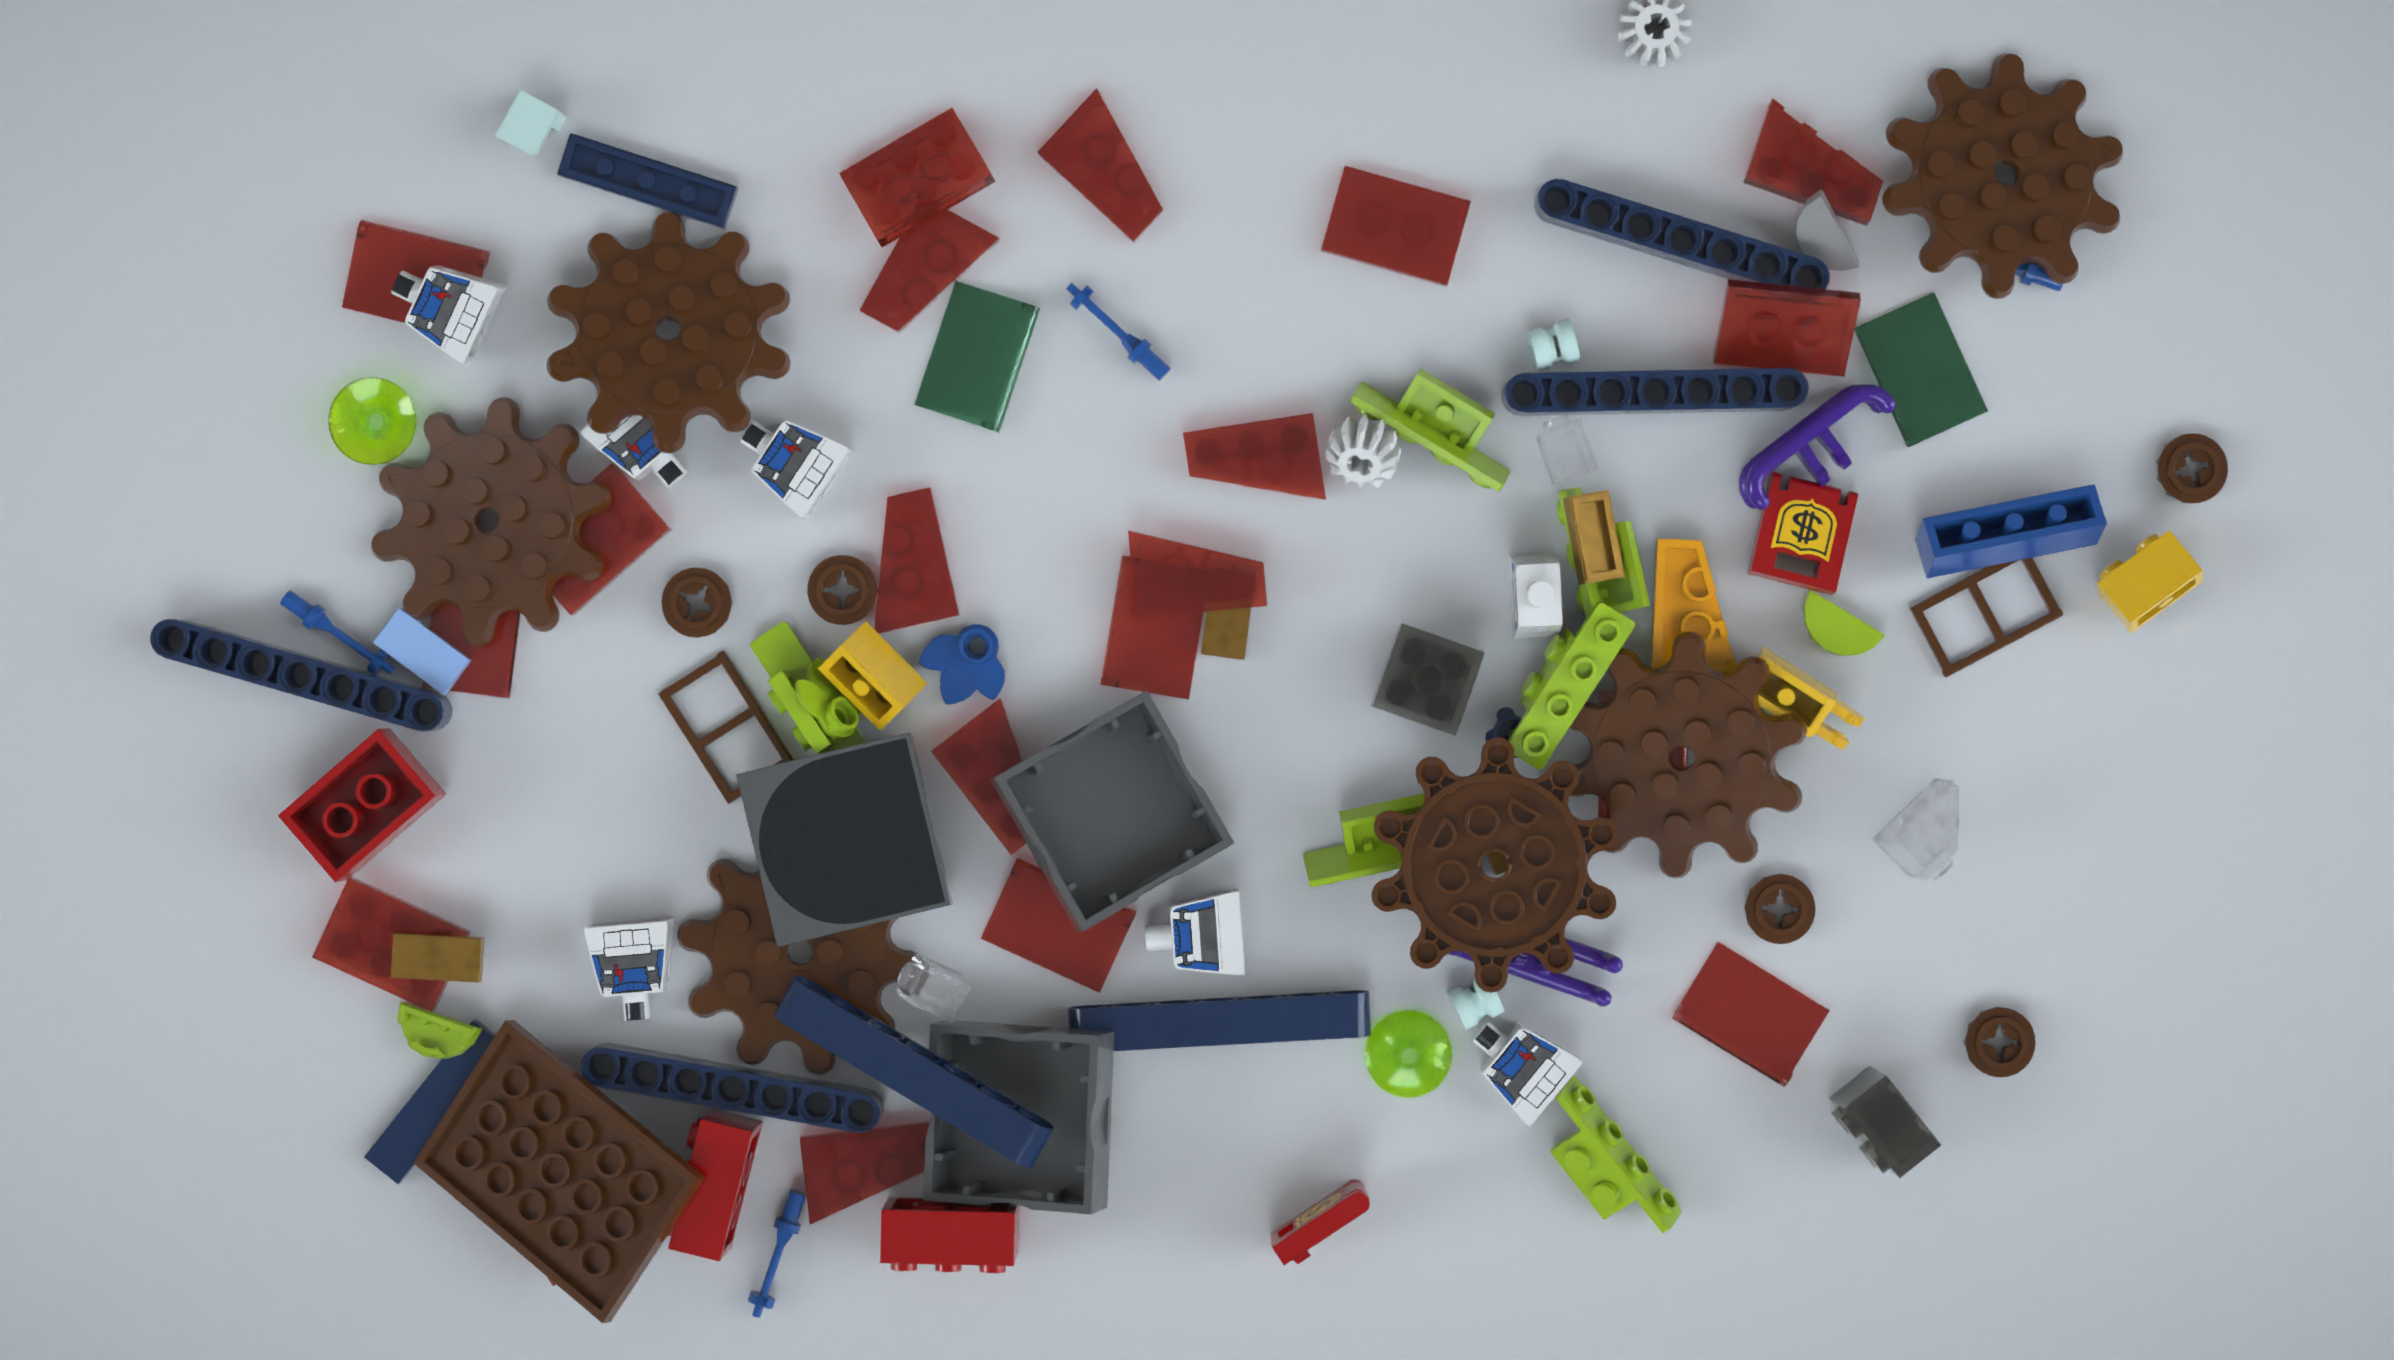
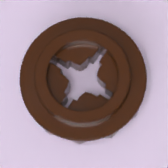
[2156,434,2228,503]
[807,555,878,625]
[661,568,733,638]
[1744,874,1815,944]
[1964,1007,2036,1077]

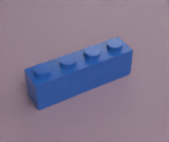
[1915,484,2107,579]

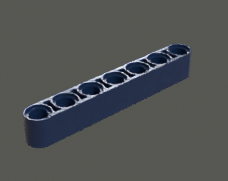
[1534,179,1830,301]
[1501,368,1809,416]
[150,619,453,731]
[774,975,1054,1168]
[1068,990,1372,1051]
[581,1043,884,1133]

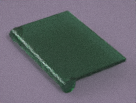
[914,281,1040,433]
[1854,292,1988,448]

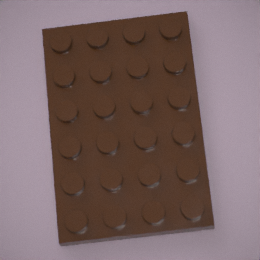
[414,1020,706,1323]

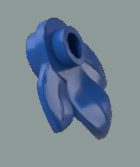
[919,624,1005,705]

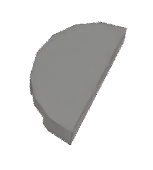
[1796,189,1859,271]

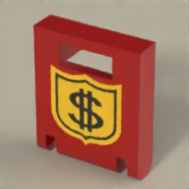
[1747,472,1858,595]
[1270,1179,1370,1265]

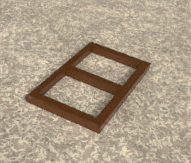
[1909,558,2063,678]
[658,651,794,804]

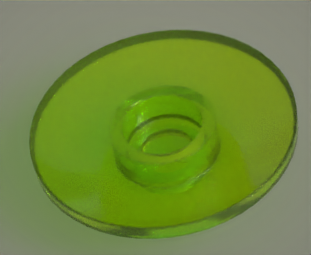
[328,377,417,465]
[1365,1010,1452,1098]

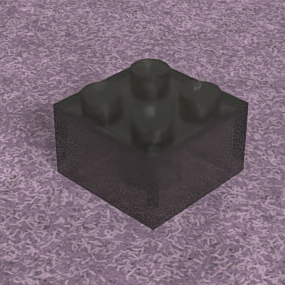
[1370,623,1485,736]
[1829,1066,1941,1178]

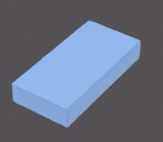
[373,608,472,695]

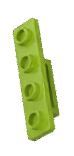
[1350,368,1510,491]
[1557,487,1650,618]
[1508,601,1635,770]
[750,621,867,754]
[1303,793,1425,887]
[1550,1076,1682,1233]

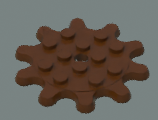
[1882,53,2123,299]
[546,212,791,454]
[371,397,612,647]
[1570,631,1807,879]
[1371,737,1618,993]
[677,859,925,1075]

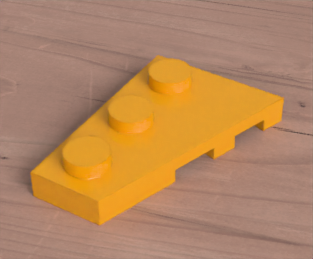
[1650,538,1737,673]

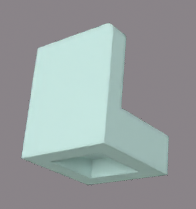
[495,89,567,157]

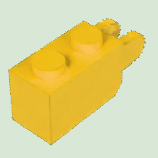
[1756,646,1865,750]

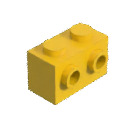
[2097,530,2203,633]
[818,621,928,731]

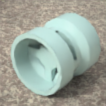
[1526,319,1580,372]
[1447,978,1505,1031]

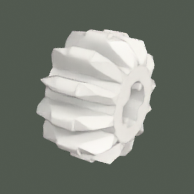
[1617,0,1692,68]
[1325,414,1401,490]

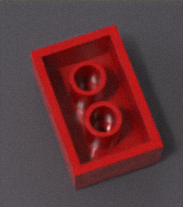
[278,728,447,883]
[668,1109,763,1262]
[880,1197,1019,1273]

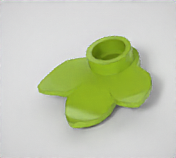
[795,657,861,740]

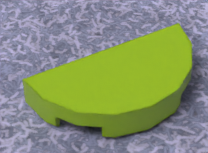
[1802,590,1885,656]
[397,1001,483,1059]

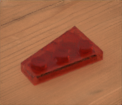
[1743,98,1883,226]
[1183,413,1326,500]
[931,698,1026,855]
[800,1121,930,1225]

